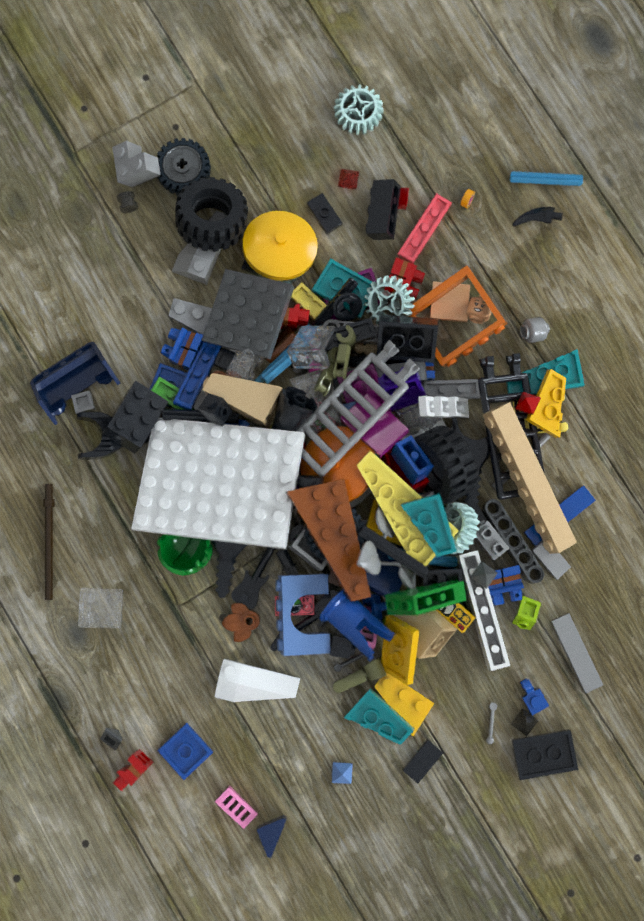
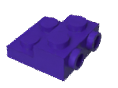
[378,367,427,412]

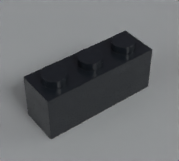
[365,179,401,240]

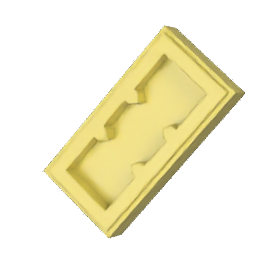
[291,282,327,320]

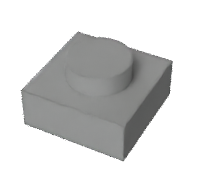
[71,390,96,414]

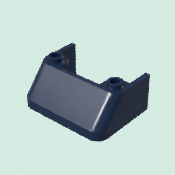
[30,342,121,425]

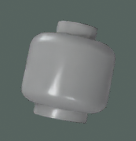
[520,317,550,343]

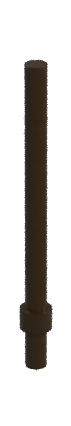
[43,484,55,600]

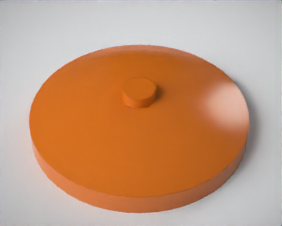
[300,426,376,502]

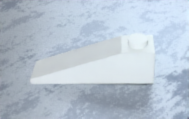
[215,659,300,702]

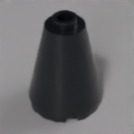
[271,386,317,431]

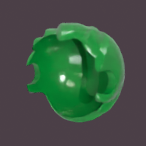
[157,534,213,576]

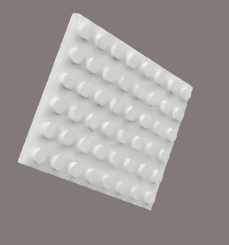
[131,417,305,549]

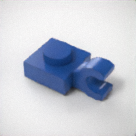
[520,678,549,715]

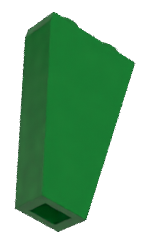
[385,581,466,616]

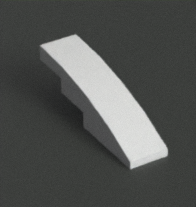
[419,396,469,418]

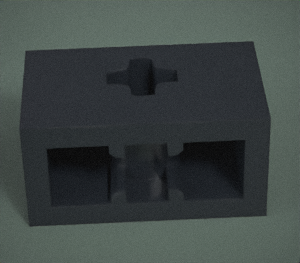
[420,567,463,587]

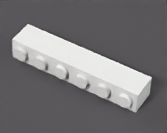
[456,550,510,671]

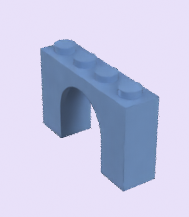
[275,573,331,656]

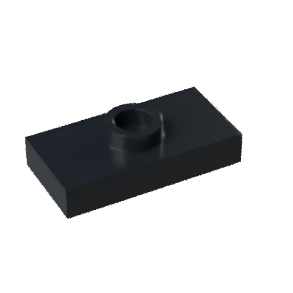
[307,193,343,234]

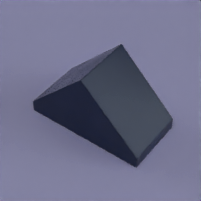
[256,815,287,858]

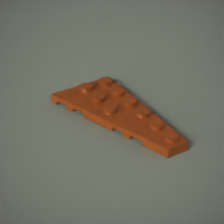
[286,479,371,601]

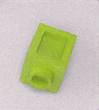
[512,596,541,630]

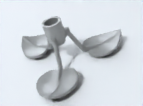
[356,504,416,589]

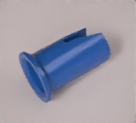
[319,590,395,661]

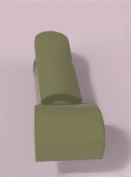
[333,325,357,380]
[313,347,338,397]
[333,658,387,693]

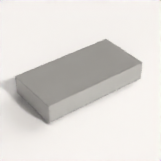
[531,540,571,580]

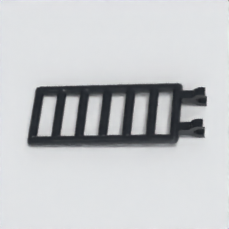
[478,353,545,500]

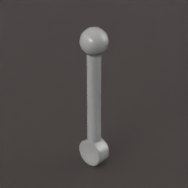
[486,703,497,744]

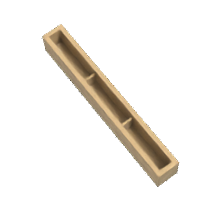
[482,402,577,554]

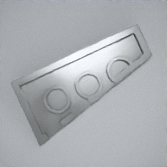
[168,298,237,354]

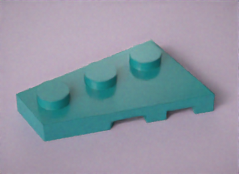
[401,493,457,557]
[344,688,414,745]

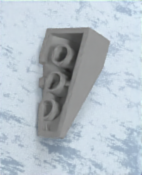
[172,211,227,285]

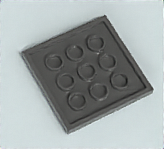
[202,269,294,359]

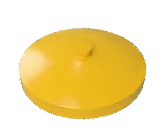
[242,211,318,281]

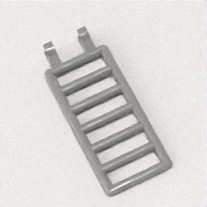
[296,340,420,477]

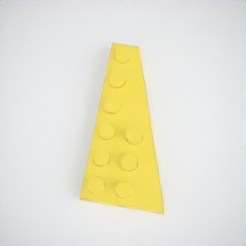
[357,450,459,566]

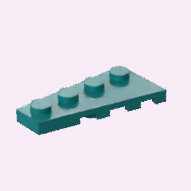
[506,349,585,395]

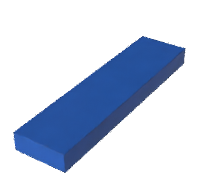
[173,342,221,410]
[523,485,596,547]

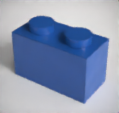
[390,435,434,485]

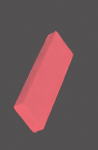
[397,193,452,264]

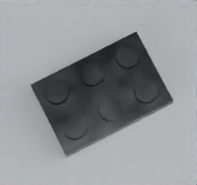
[511,729,578,780]

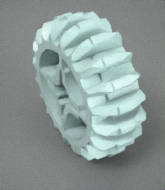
[334,84,384,135]
[364,275,415,324]
[444,502,480,555]

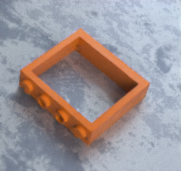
[409,266,508,367]

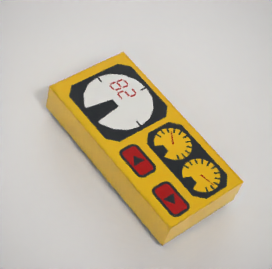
[436,603,476,633]

